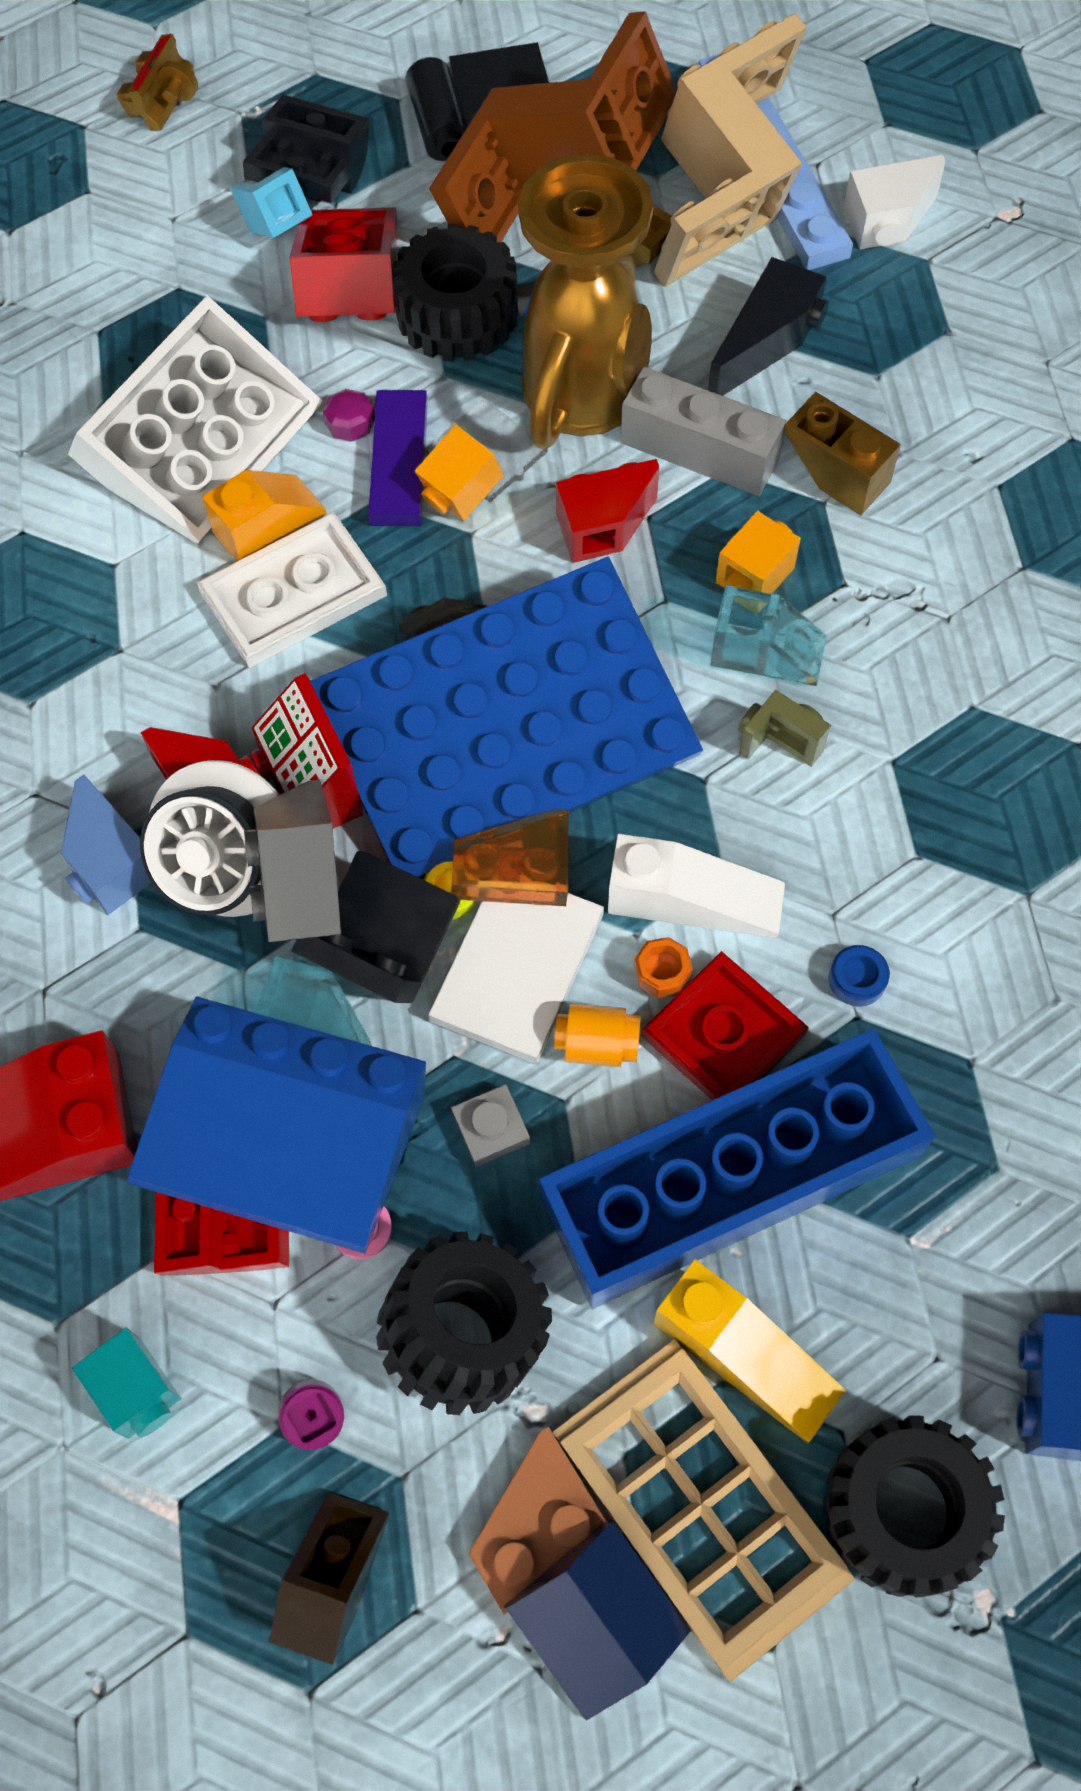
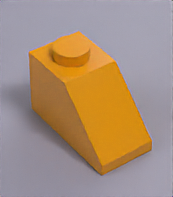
[202,470,327,561]

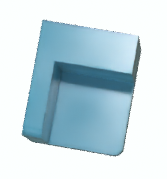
[230,167,312,238]

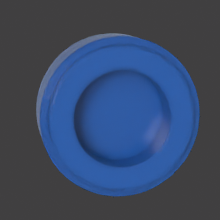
[828,945,890,1007]

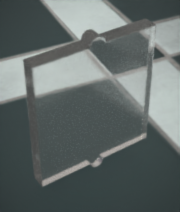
[426,398,548,503]

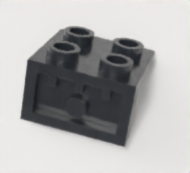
[291,851,460,1003]

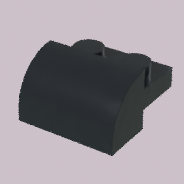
[243,94,369,203]

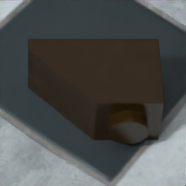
[269,1492,389,1665]

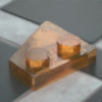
[451,809,568,907]

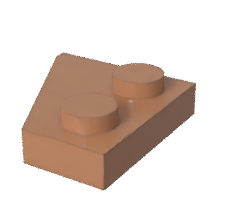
[468,1426,606,1615]

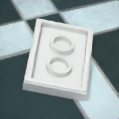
[196,512,387,668]
[428,867,604,1065]

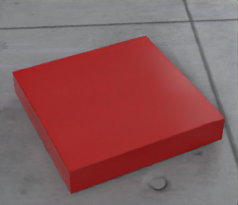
[641,951,809,1101]

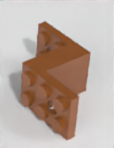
[429,11,677,243]

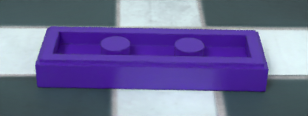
[368,390,428,526]

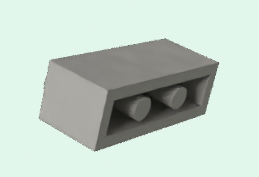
[621,367,786,497]

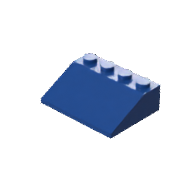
[127,996,426,1254]

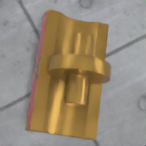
[117,34,198,131]

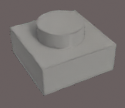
[451,1084,531,1168]

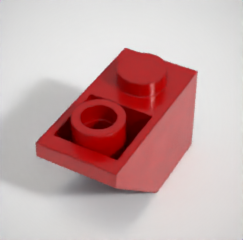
[556,459,659,563]

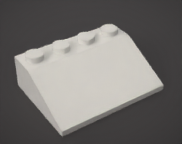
[68,295,323,544]

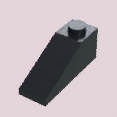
[708,257,829,396]

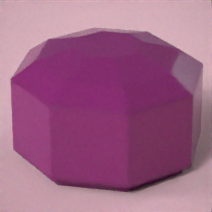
[323,389,375,441]

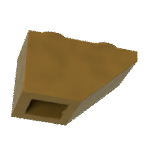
[784,391,901,515]

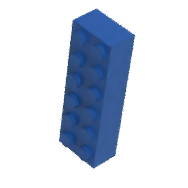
[539,1028,935,1309]

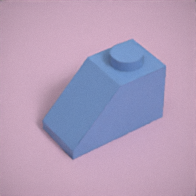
[61,774,152,915]

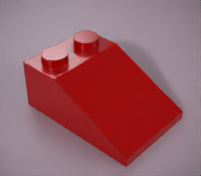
[290,207,397,322]
[0,1030,137,1201]

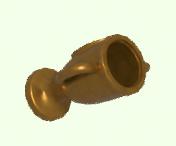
[518,153,653,449]

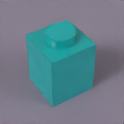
[72,1327,181,1439]

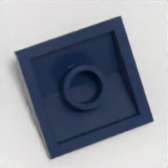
[504,1518,691,1721]

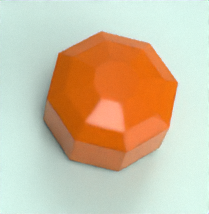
[634,937,693,999]

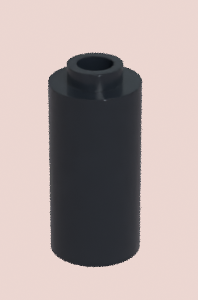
[405,57,468,161]

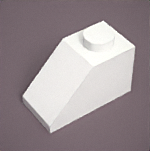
[843,154,946,250]

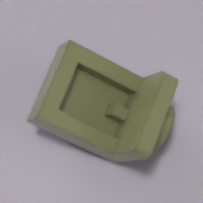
[738,690,831,767]

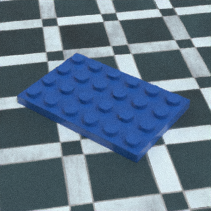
[310,556,703,879]

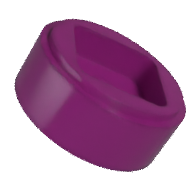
[278,1380,344,1450]

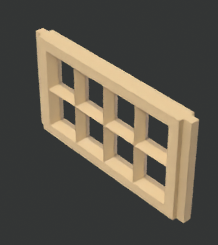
[552,1339,855,1683]

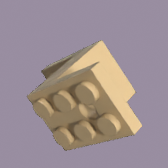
[654,13,807,287]

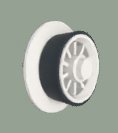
[140,760,279,917]

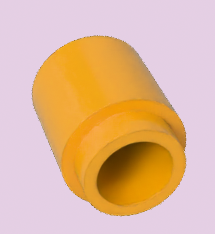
[554,1003,641,1067]

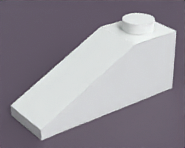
[608,834,785,939]

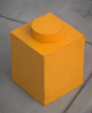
[415,424,504,521]
[715,511,801,610]

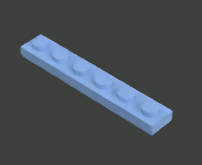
[698,54,853,270]

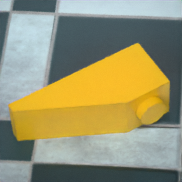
[653,1259,846,1444]

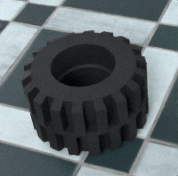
[392,224,518,362]
[376,1231,552,1415]
[823,1415,1005,1598]

